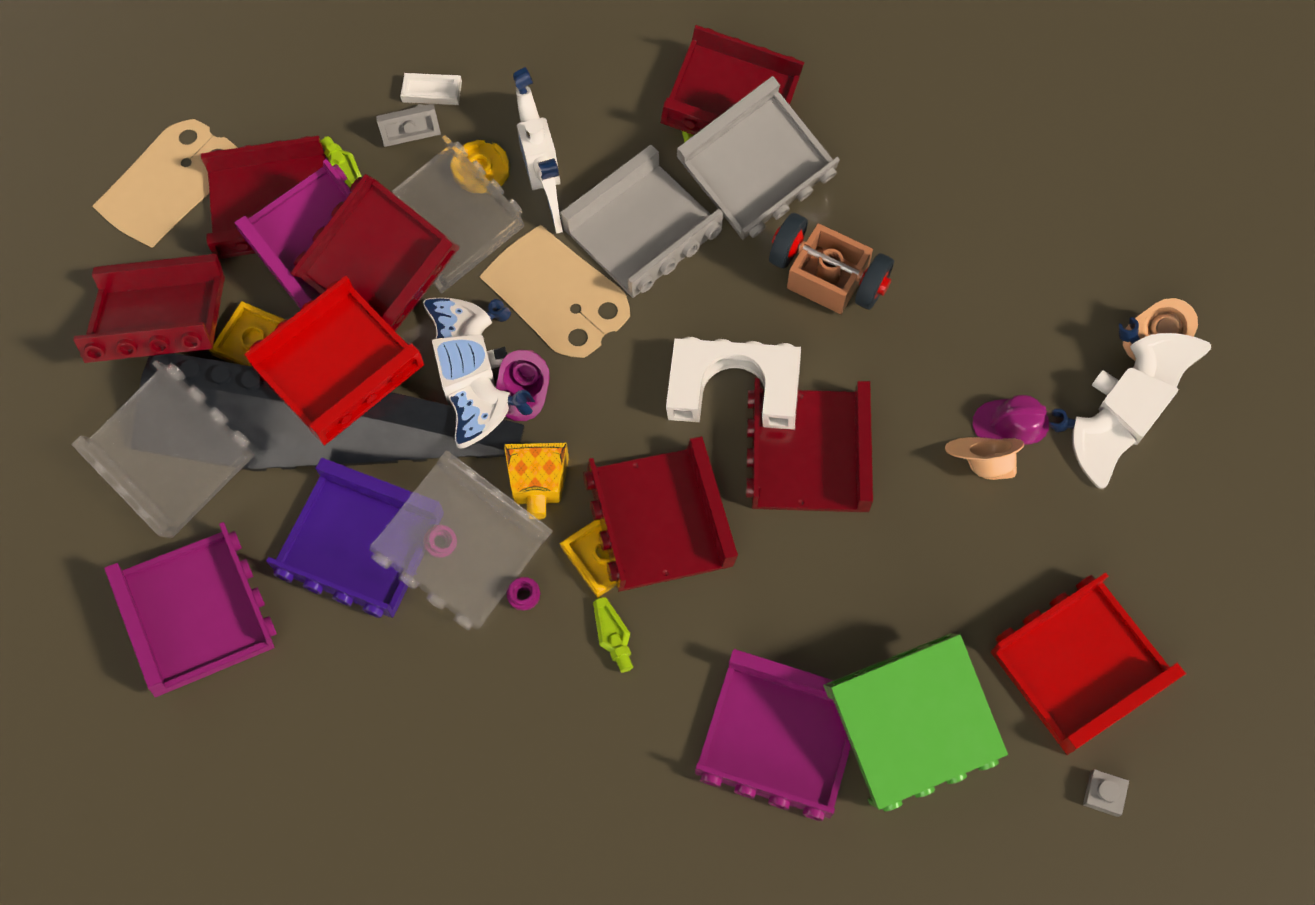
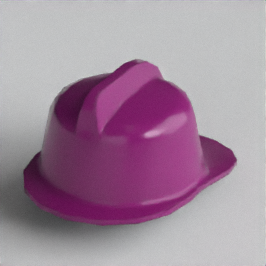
[496,350,550,421]
[973,395,1049,445]

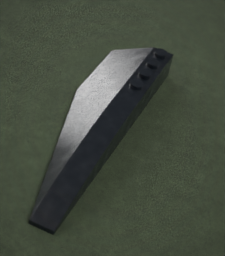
[132,353,525,471]

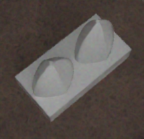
[376,104,441,147]

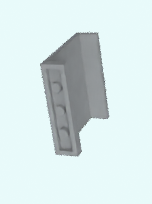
[560,145,723,298]

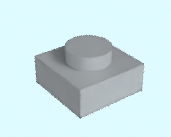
[1083,769,1129,817]

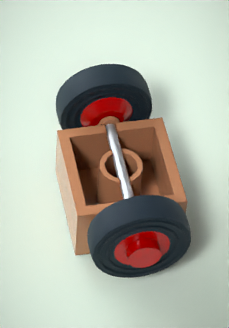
[769,213,894,314]

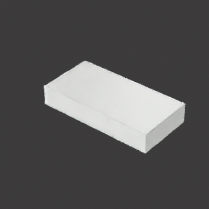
[400,73,462,105]

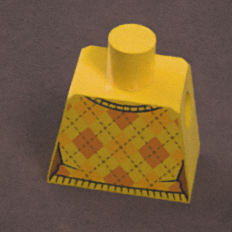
[505,443,569,520]

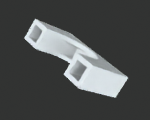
[666,337,801,430]

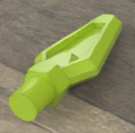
[321,136,362,188]
[593,597,633,673]

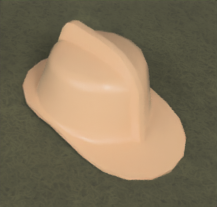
[1123,298,1198,361]
[945,437,1024,480]

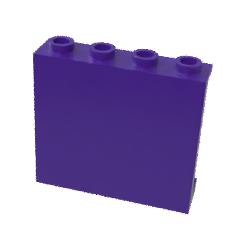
[266,457,444,618]

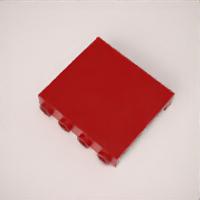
[244,276,424,446]
[991,572,1186,755]

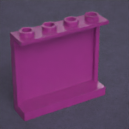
[235,159,351,310]
[104,522,277,698]
[695,649,851,821]

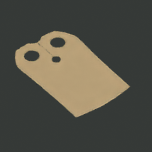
[92,119,237,248]
[479,225,630,358]

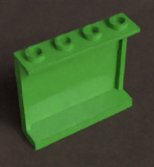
[823,633,1008,811]

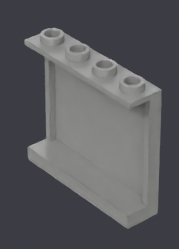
[677,76,840,240]

